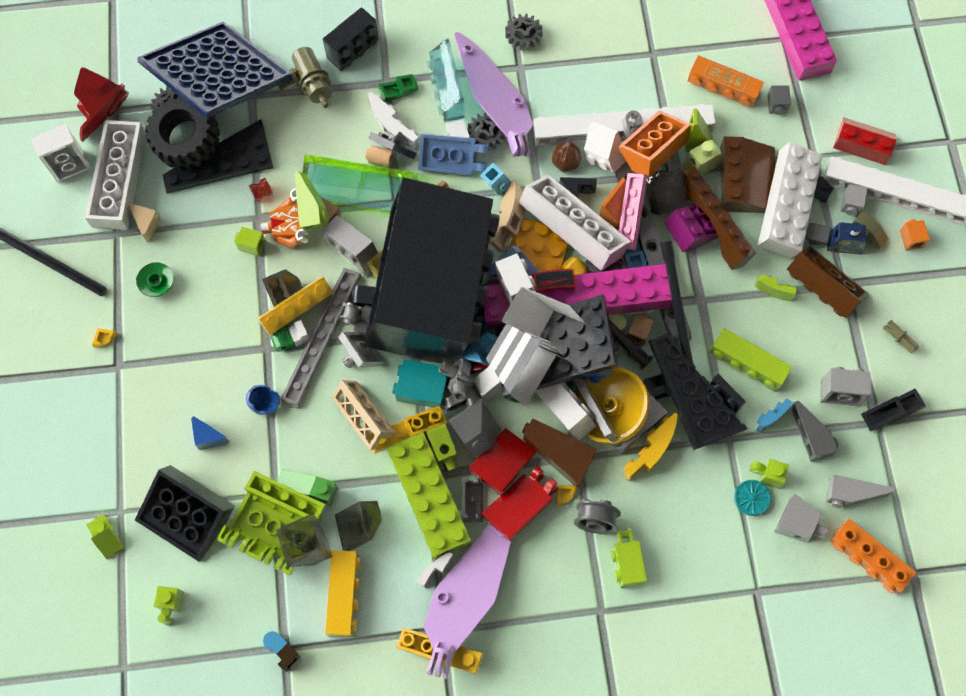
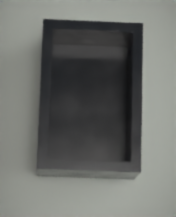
[322,7,379,71]

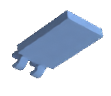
[418,133,488,175]

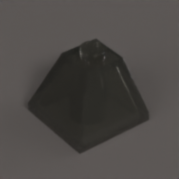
[335,501,382,551]
[276,513,333,567]

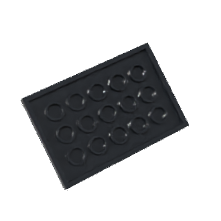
[495,294,617,399]

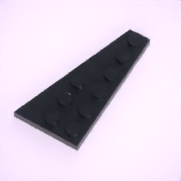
[648,333,748,450]

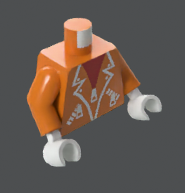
[261,188,309,248]

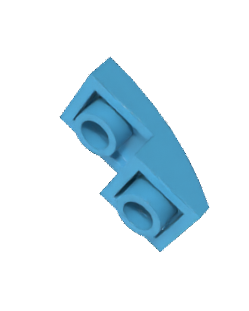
[756,398,793,432]

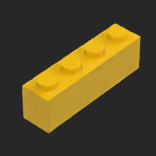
[257,277,334,335]
[325,550,361,637]

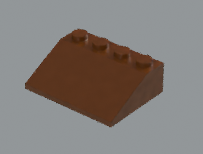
[720,136,775,213]

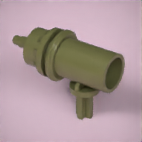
[278,47,332,108]

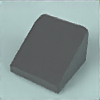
[806,223,832,245]

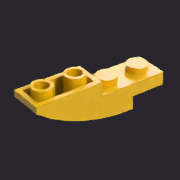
[370,406,448,454]
[623,413,678,481]
[396,627,483,675]

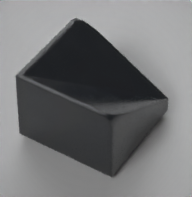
[814,176,834,203]

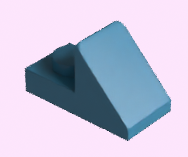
[460,333,498,366]

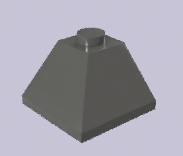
[449,399,501,459]

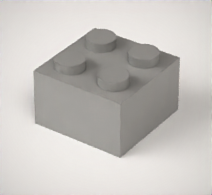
[820,367,871,406]

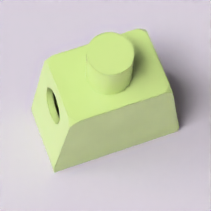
[682,140,722,175]

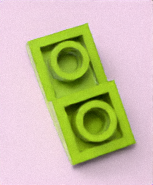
[755,275,796,301]

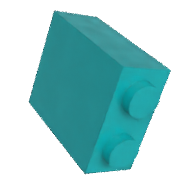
[392,359,448,409]

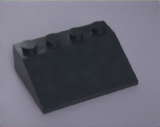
[135,465,235,562]

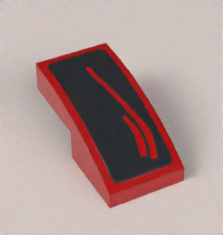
[532,269,576,293]

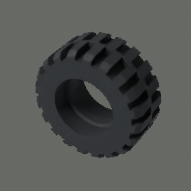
[145,96,220,170]

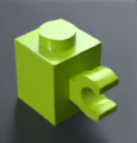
[749,459,789,489]

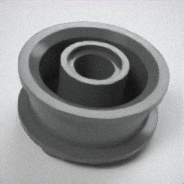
[574,499,621,535]

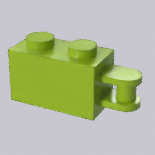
[611,527,647,588]

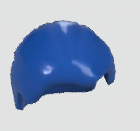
[245,385,280,415]

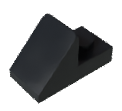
[559,177,597,198]

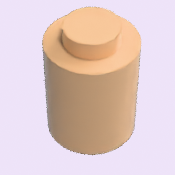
[365,146,394,168]

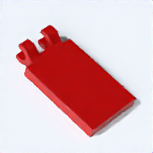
[481,466,559,542]

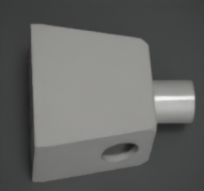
[774,494,828,542]

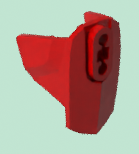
[74,67,129,142]

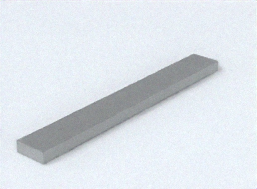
[280,267,361,408]

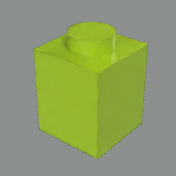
[234,227,266,256]

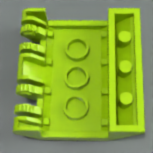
[217,471,326,576]

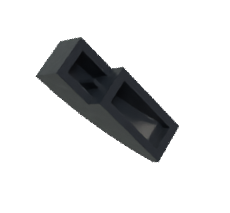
[861,388,926,432]

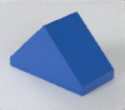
[191,416,229,450]

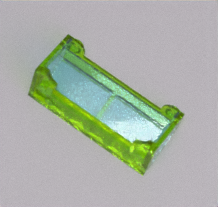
[302,154,419,213]

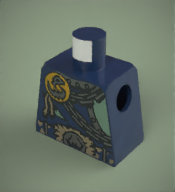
[827,222,867,255]

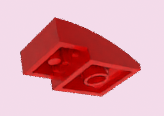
[469,428,537,496]

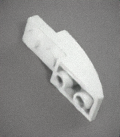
[367,91,419,150]

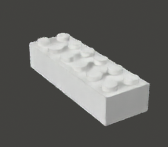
[85,120,147,230]
[758,142,823,259]
[519,175,631,271]

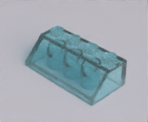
[426,39,465,122]

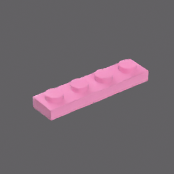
[619,173,647,250]

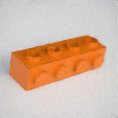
[829,519,917,594]

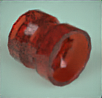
[248,178,273,202]

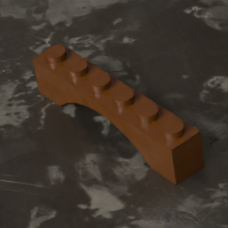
[671,166,757,270]

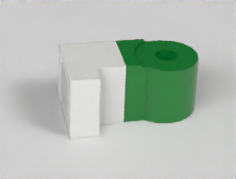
[270,320,309,352]

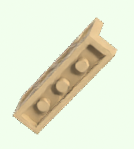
[332,380,395,450]

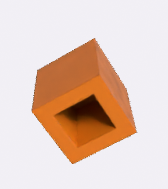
[900,219,930,250]

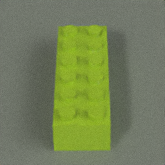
[386,432,471,561]

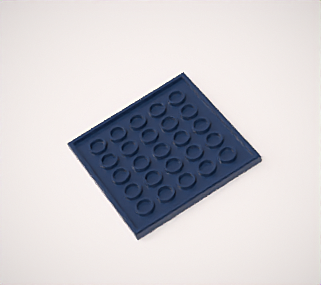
[137,22,292,119]

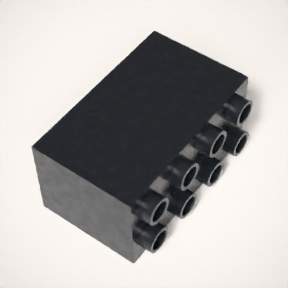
[363,177,500,366]

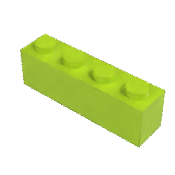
[710,328,793,391]

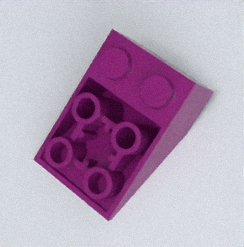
[664,205,718,252]

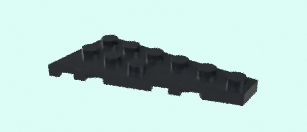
[162,119,273,193]

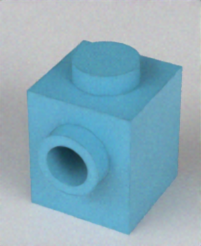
[480,163,511,196]

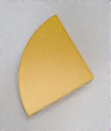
[92,328,117,348]
[556,485,577,506]

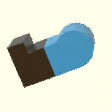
[263,631,301,671]

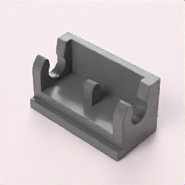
[462,478,483,522]

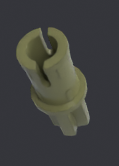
[883,320,919,353]

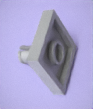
[338,332,385,368]

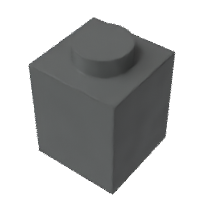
[767,85,791,115]

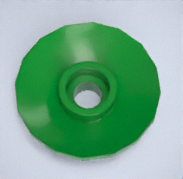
[136,262,174,297]

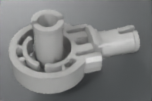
[439,358,474,402]

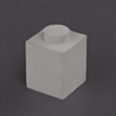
[840,184,867,215]

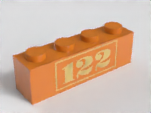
[687,55,764,108]

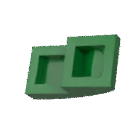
[378,74,419,102]

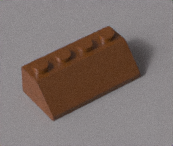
[786,246,869,318]

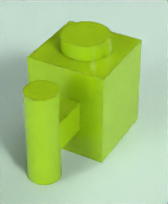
[153,586,184,626]

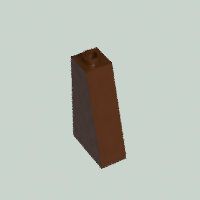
[522,418,597,488]

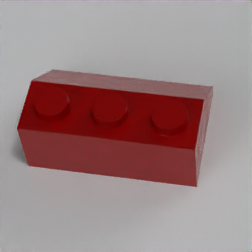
[833,117,897,165]

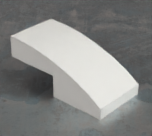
[417,552,453,588]

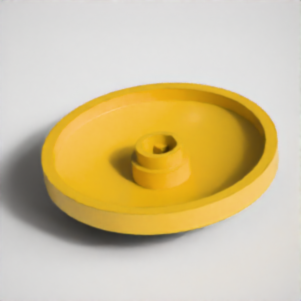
[576,367,650,445]

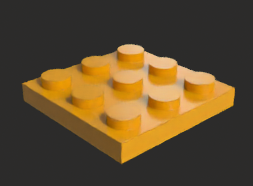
[509,218,568,272]

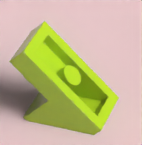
[86,514,124,559]

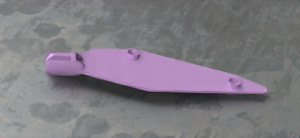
[454,32,533,157]
[424,524,511,679]

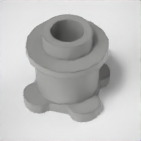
[340,303,363,325]

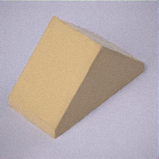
[129,203,161,242]

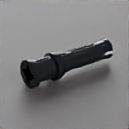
[609,319,654,370]

